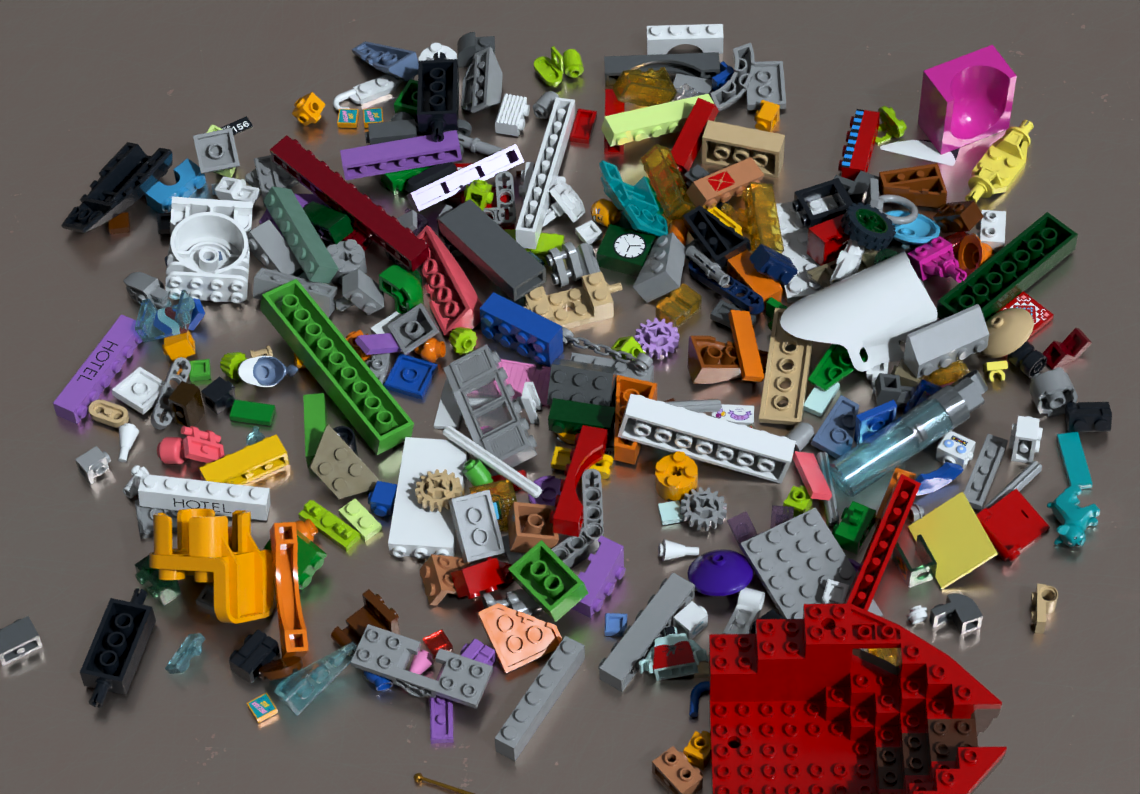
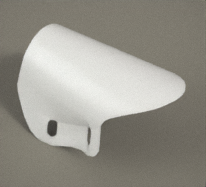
[780,251,937,372]

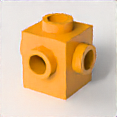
[291,92,326,126]

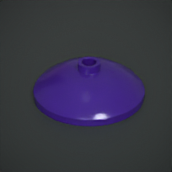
[688,549,754,596]

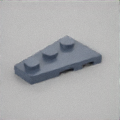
[811,395,859,465]

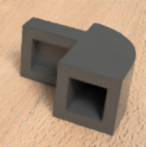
[457,32,495,67]
[834,171,879,205]
[875,373,916,409]
[929,594,983,635]

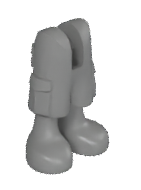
[482,589,543,615]

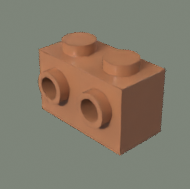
[652,746,703,794]

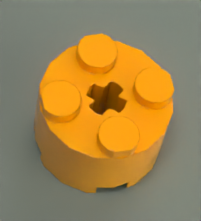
[655,451,698,503]

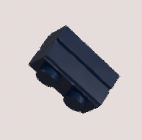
[749,244,798,285]

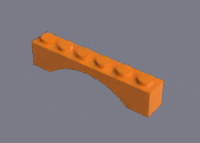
[270,522,309,658]

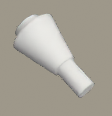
[118,423,139,462]
[658,539,699,561]

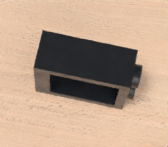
[792,178,853,229]

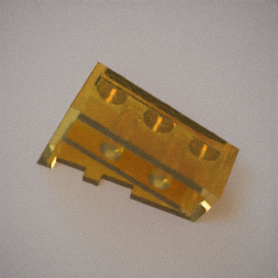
[612,67,677,107]

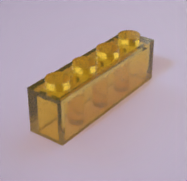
[640,144,696,220]
[742,182,784,254]

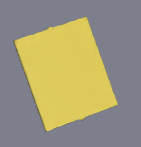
[908,492,998,589]

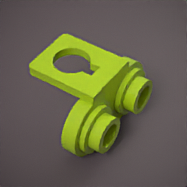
[534,46,564,87]
[875,106,907,144]

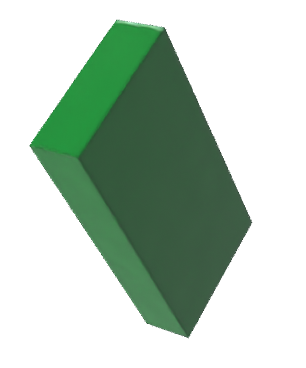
[229,400,276,426]

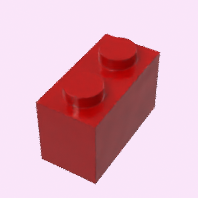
[451,557,505,599]

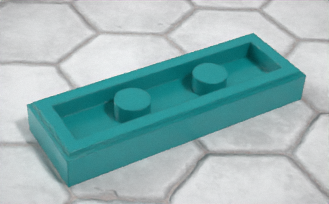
[1056,432,1093,489]

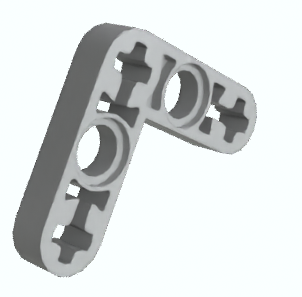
[484,171,516,228]

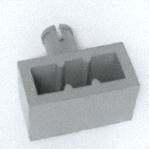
[335,269,384,315]

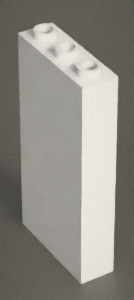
[388,437,470,559]

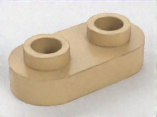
[89,400,129,428]

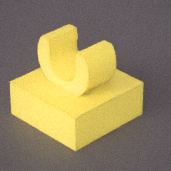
[983,360,1008,382]

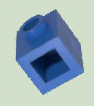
[368,481,397,517]

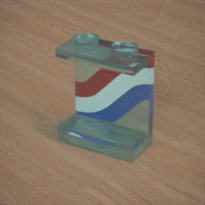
[135,290,195,343]

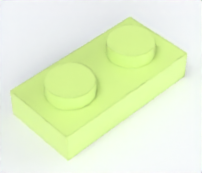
[338,498,382,541]

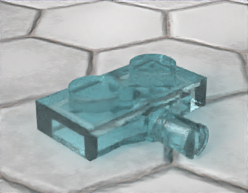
[165,633,206,674]

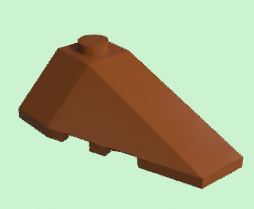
[687,336,768,384]

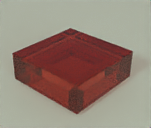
[423,629,453,659]

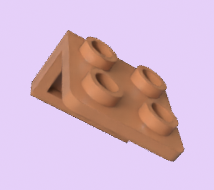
[420,554,471,606]

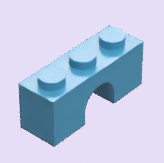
[145,158,206,213]

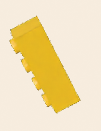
[199,434,289,485]

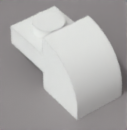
[214,176,261,206]

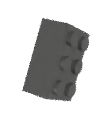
[547,358,617,407]

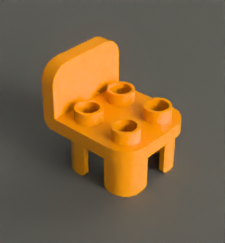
[149,508,276,624]

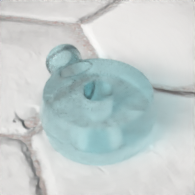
[246,426,265,446]

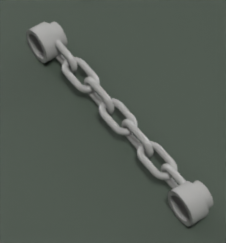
[562,327,653,372]

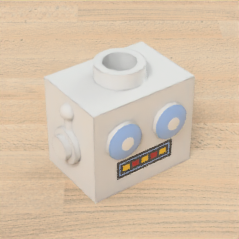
[936,431,976,472]

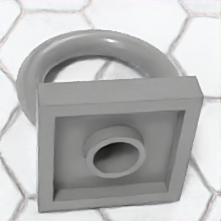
[864,178,918,225]

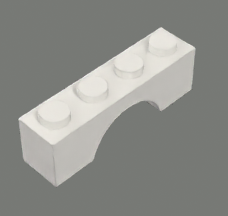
[647,24,724,55]

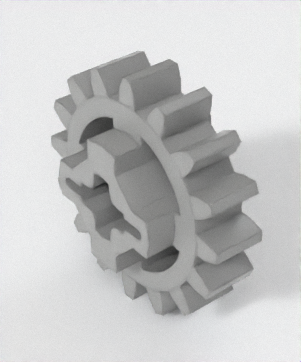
[680,487,727,531]

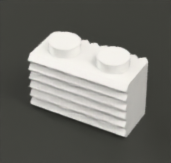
[495,94,530,136]

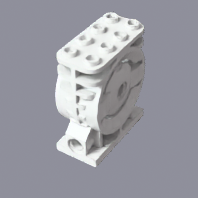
[165,197,253,303]

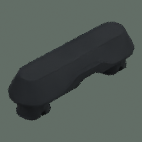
[405,162,457,194]

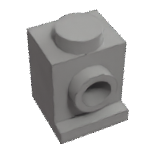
[75,446,111,485]

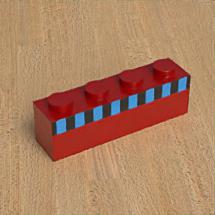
[838,109,880,181]

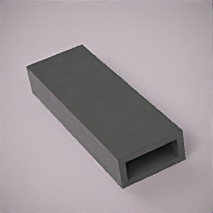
[438,199,546,302]

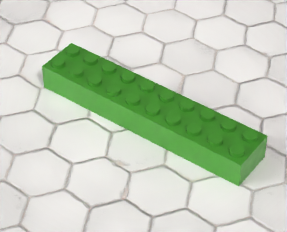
[260,279,414,455]

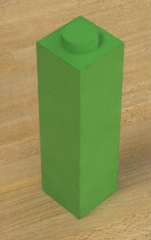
[303,393,327,468]

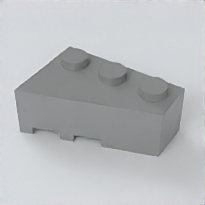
[248,220,303,277]

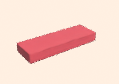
[792,451,832,501]

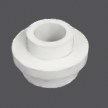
[906,605,928,624]

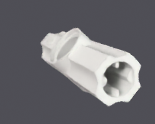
[830,239,866,284]

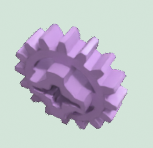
[635,318,679,359]

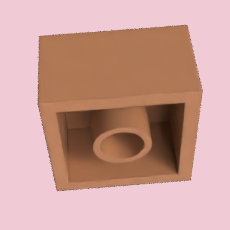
[507,502,559,553]

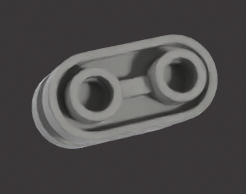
[546,242,583,287]

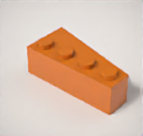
[614,375,657,465]

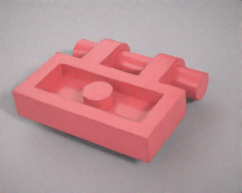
[181,426,224,463]

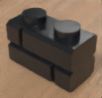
[1065,402,1112,432]
[229,629,280,684]

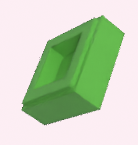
[189,359,211,382]

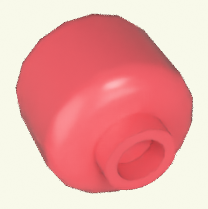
[157,437,187,465]

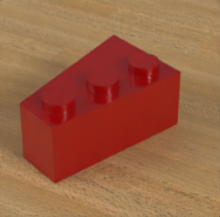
[807,214,850,266]

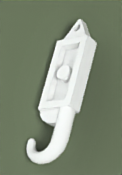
[333,74,403,111]

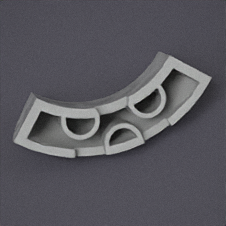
[710,43,755,113]

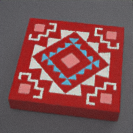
[995,291,1054,339]

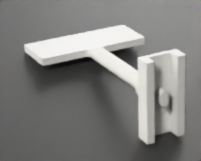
[434,376,543,429]

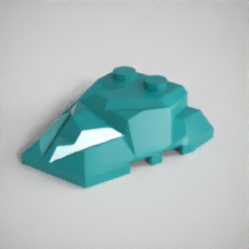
[599,160,668,237]

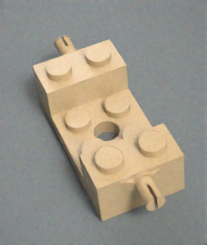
[524,271,623,329]

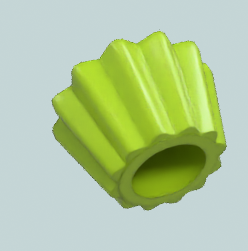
[449,327,478,355]
[220,352,247,380]

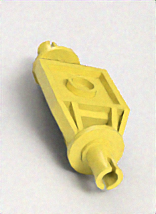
[965,120,1034,203]

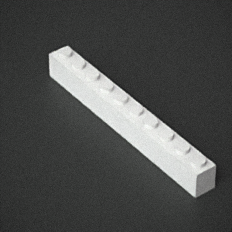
[515,97,575,250]

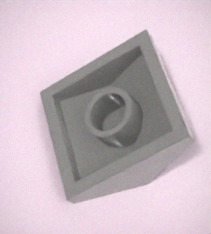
[193,128,240,174]

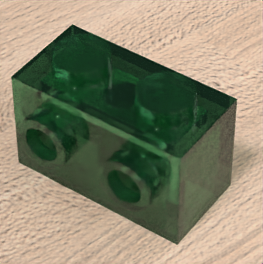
[135,555,181,606]

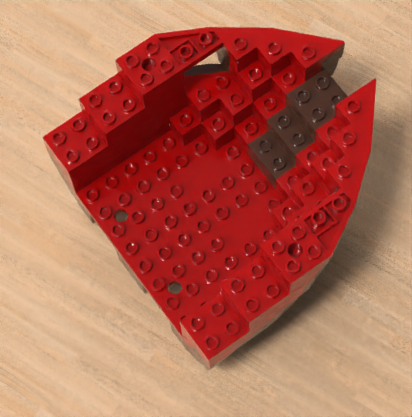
[709,603,1007,794]

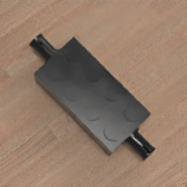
[417,52,459,142]
[80,588,156,708]

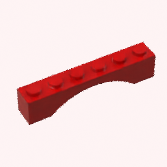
[550,425,608,537]

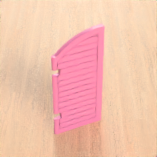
[468,359,551,408]

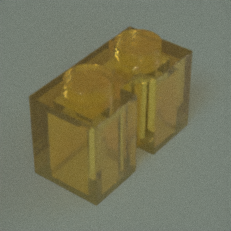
[656,283,702,328]

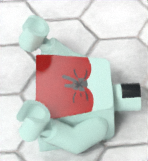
[639,626,709,681]

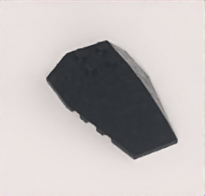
[61,142,172,233]

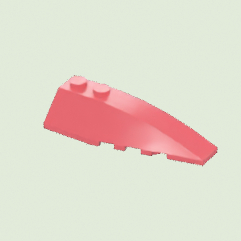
[416,225,482,337]

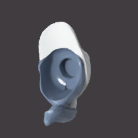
[238,356,299,387]

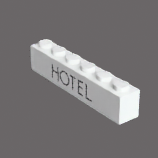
[138,474,270,521]

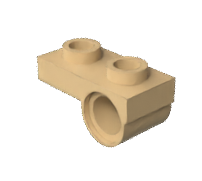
[1031,584,1058,634]

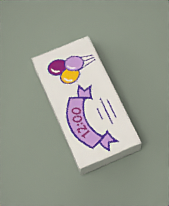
[712,404,754,426]

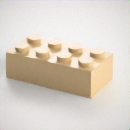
[702,120,785,178]

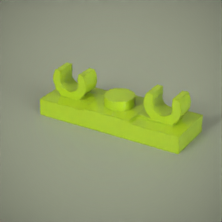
[298,500,361,552]

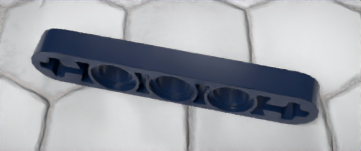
[688,259,764,314]

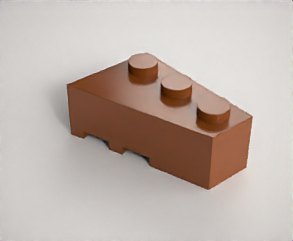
[878,163,947,208]

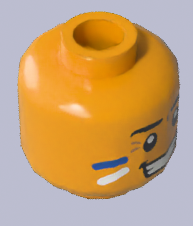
[590,198,621,227]

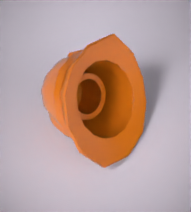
[958,233,994,277]

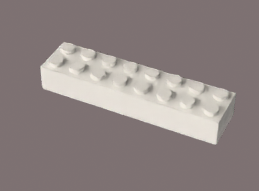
[617,394,796,484]

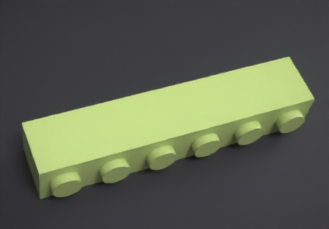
[601,94,716,147]

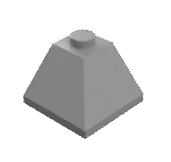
[387,303,440,355]

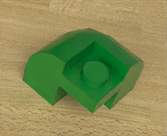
[379,265,424,315]

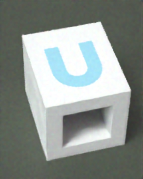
[673,601,708,640]

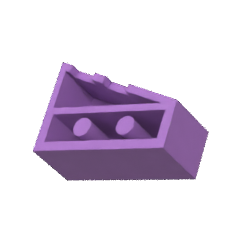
[571,535,626,618]

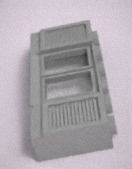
[443,344,538,476]

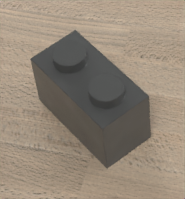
[0,616,43,666]

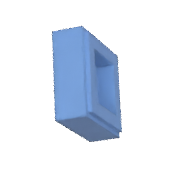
[605,613,627,637]

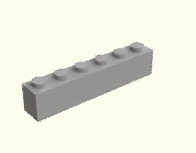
[598,573,695,692]
[495,636,585,761]

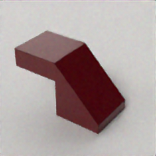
[1043,328,1092,370]

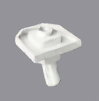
[543,180,586,227]

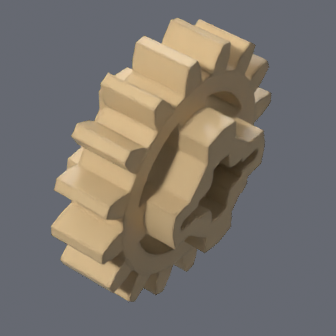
[415,469,462,512]

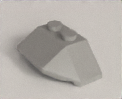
[461,47,503,113]

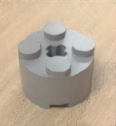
[327,239,367,284]
[1029,367,1078,417]

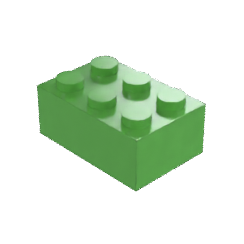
[508,540,589,622]

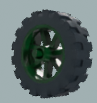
[841,203,896,251]

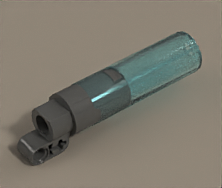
[829,370,988,497]

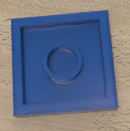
[384,353,438,400]
[854,400,897,445]

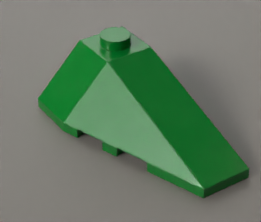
[808,344,868,391]

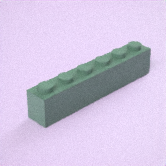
[263,186,339,284]

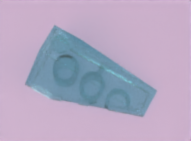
[274,642,357,716]

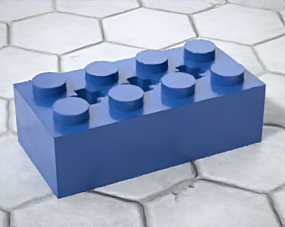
[479,292,563,367]

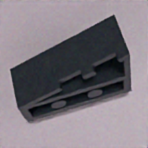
[683,205,751,269]

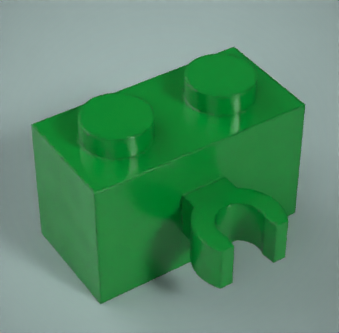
[832,501,876,555]

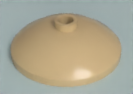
[981,308,1034,358]

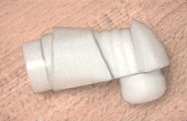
[123,465,150,498]

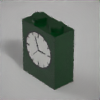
[596,224,655,277]

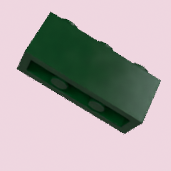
[303,201,354,245]
[548,398,615,440]

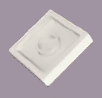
[112,367,171,414]

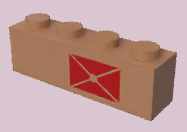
[686,157,764,210]

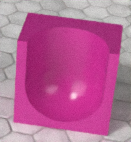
[918,45,1017,155]

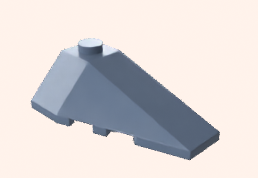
[352,41,419,81]

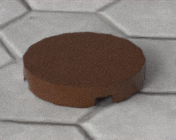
[258,656,303,680]

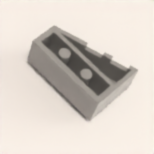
[633,232,686,303]

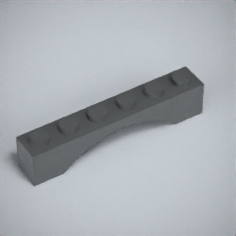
[604,52,720,86]

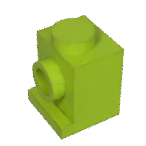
[783,485,813,518]

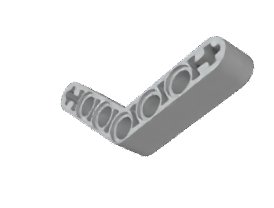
[551,469,604,569]

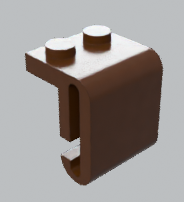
[331,589,400,659]

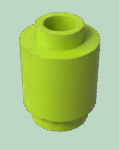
[562,49,584,78]

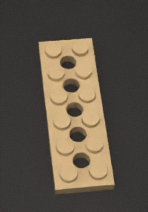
[759,308,813,425]

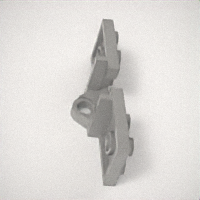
[351,624,493,709]

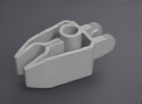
[123,272,172,310]

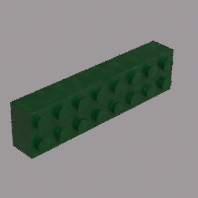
[937,212,1078,322]

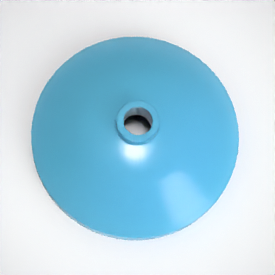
[886,210,940,245]

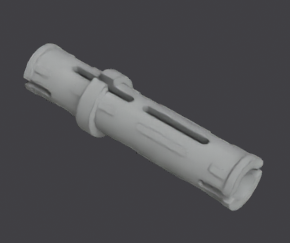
[458,133,504,156]
[685,246,730,286]

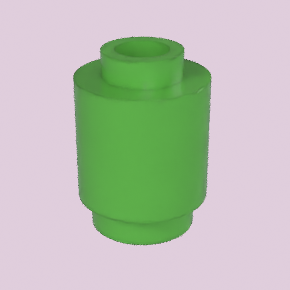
[462,458,493,491]

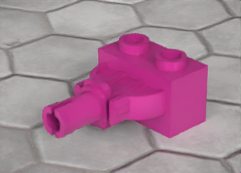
[907,236,967,283]

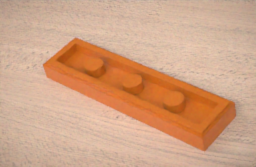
[728,310,765,382]

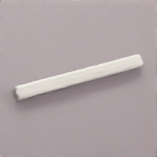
[443,425,542,498]

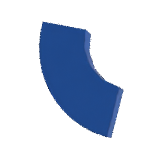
[915,462,963,495]

